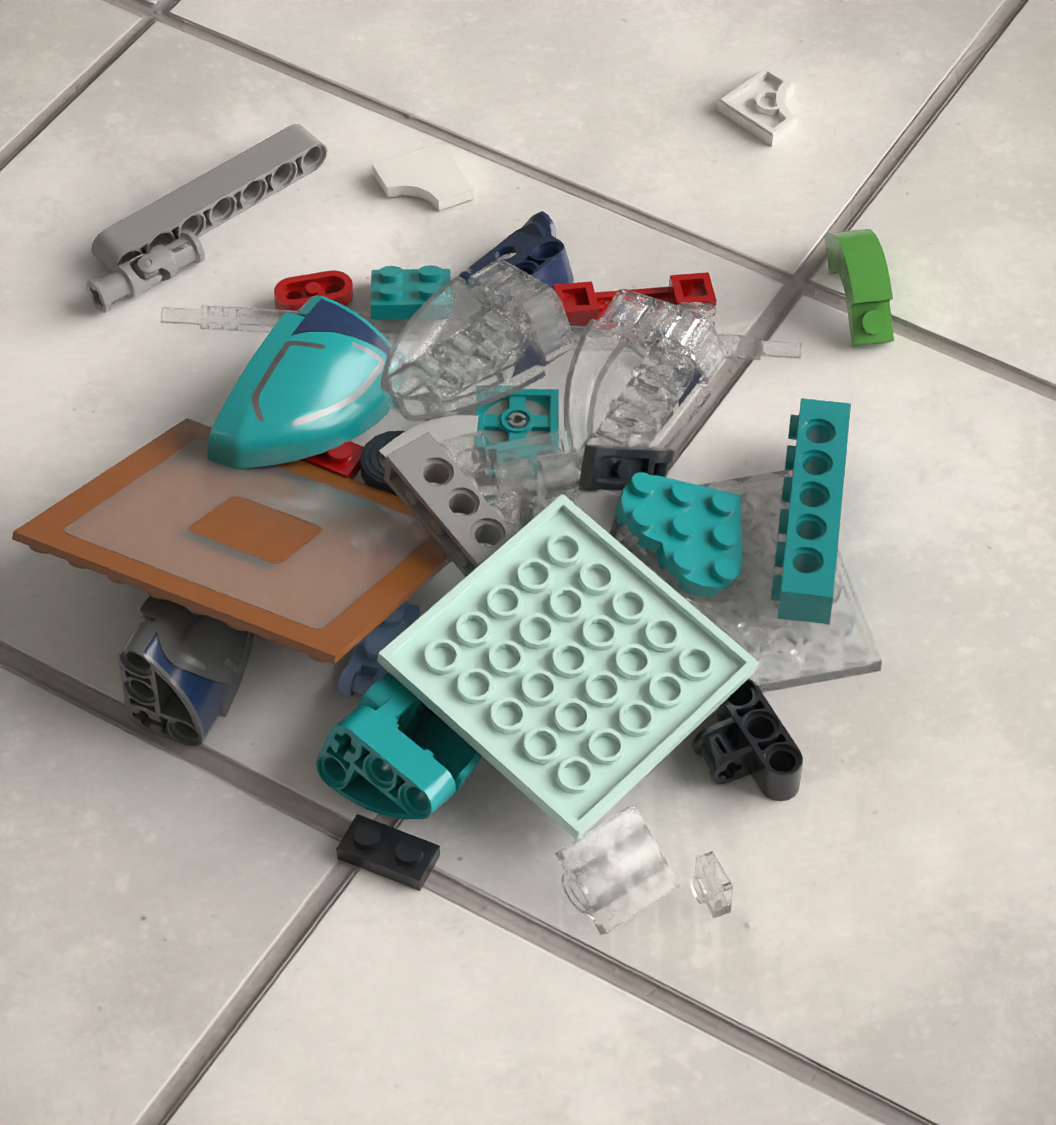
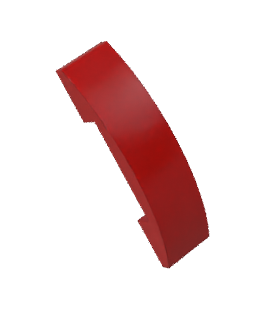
[552,272,717,330]

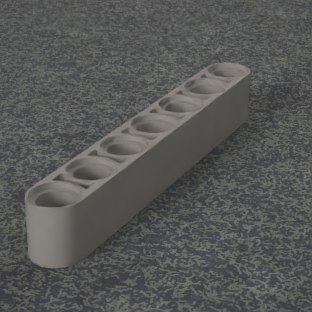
[91,124,328,273]

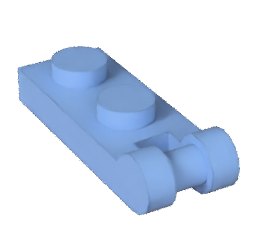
[338,602,420,697]

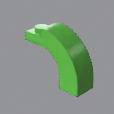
[825,229,894,346]

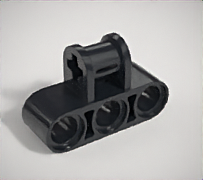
[691,679,803,801]

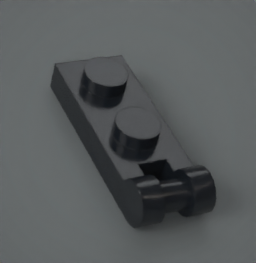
[579,444,675,491]

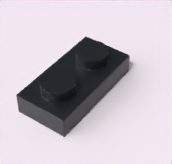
[336,814,440,891]

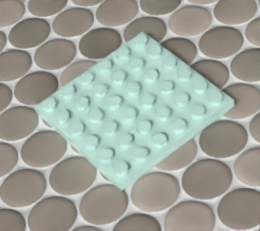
[377,494,759,841]

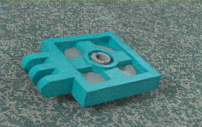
[475,388,559,480]

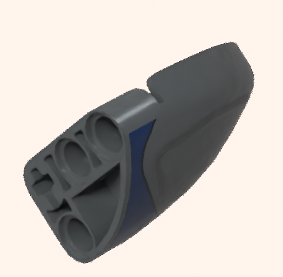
[118,596,254,747]

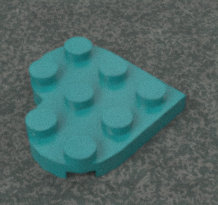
[615,472,743,597]

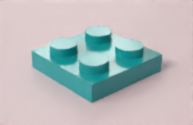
[370,265,451,320]

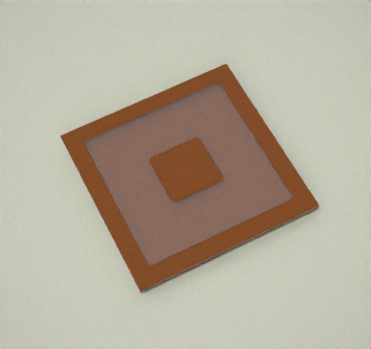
[12,418,452,664]

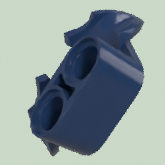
[457,211,574,314]

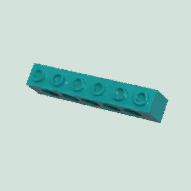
[771,398,851,625]

